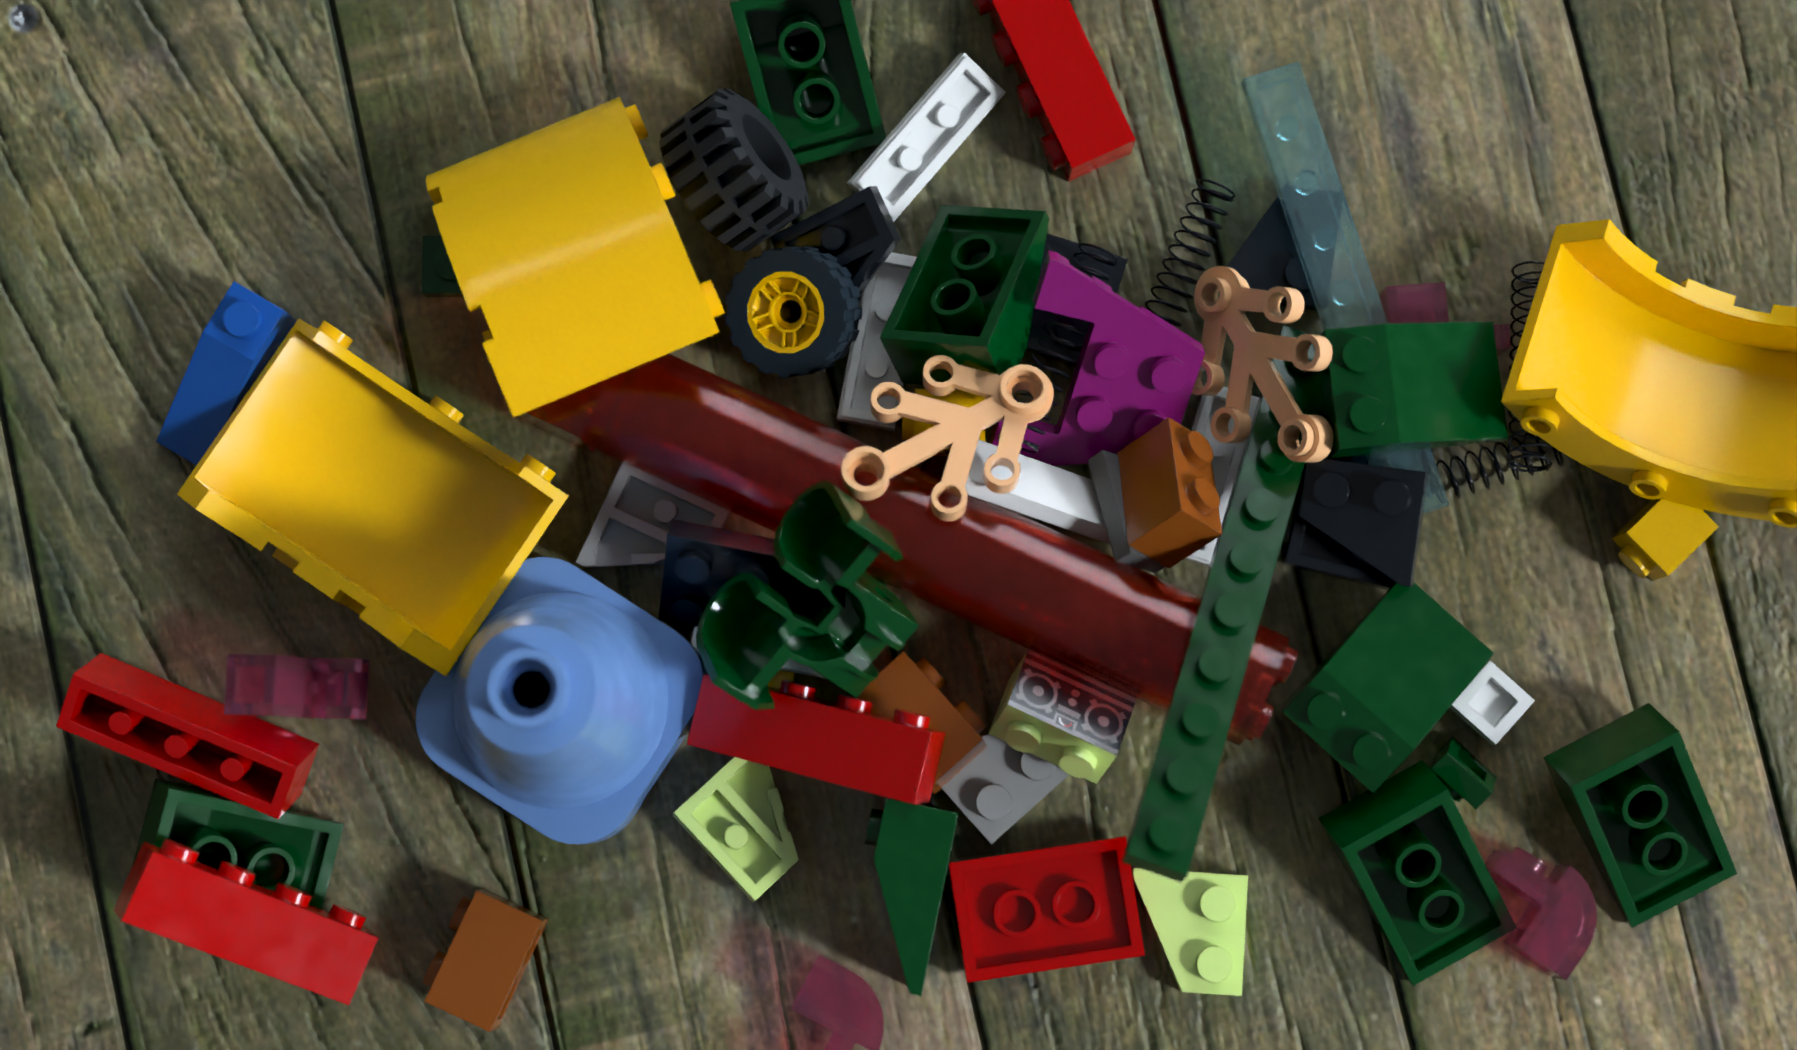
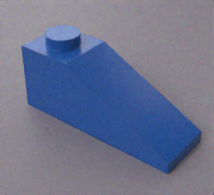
[156,281,297,465]

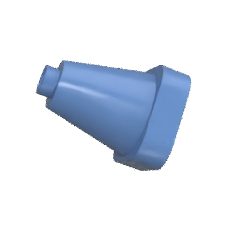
[416,557,707,844]

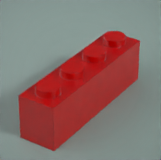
[972,0,1136,182]
[56,653,319,819]
[687,674,946,805]
[113,839,379,1005]

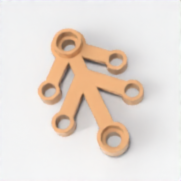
[1192,266,1334,463]
[841,355,1054,521]

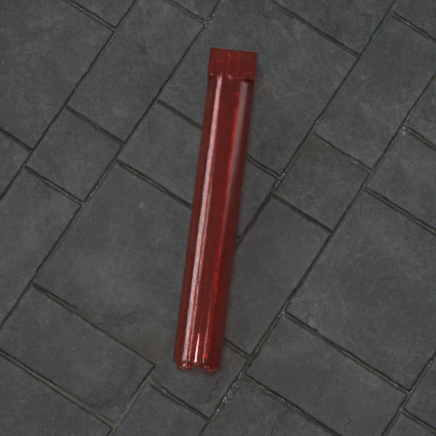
[521,353,1298,746]

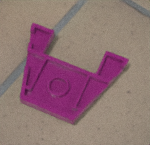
[988,251,1205,466]

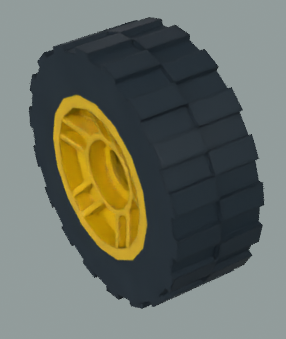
[725,246,862,378]

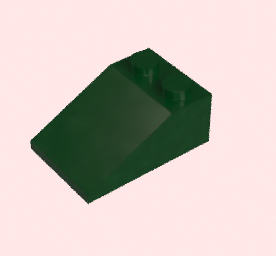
[729,0,886,165]
[880,205,1049,385]
[1318,322,1508,459]
[1283,582,1494,793]
[1543,703,1738,928]
[1318,760,1517,986]
[131,778,344,910]
[865,798,958,996]

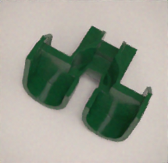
[696,480,919,710]

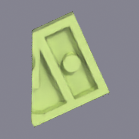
[672,757,799,903]
[1131,868,1248,996]

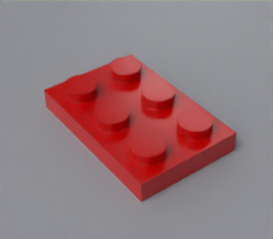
[948,836,1145,983]

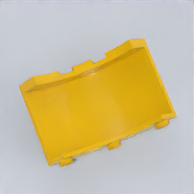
[426,97,725,417]
[1501,219,1797,528]
[177,318,568,676]

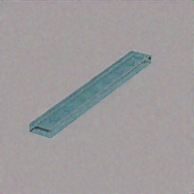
[1241,61,1450,515]

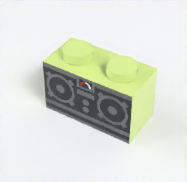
[988,649,1136,784]

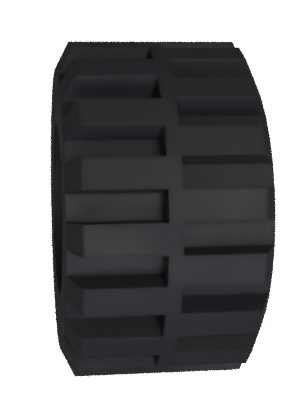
[659,88,809,252]

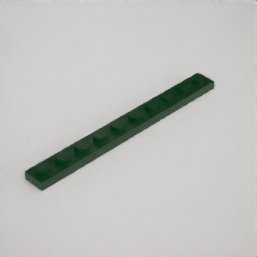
[1122,325,1322,883]

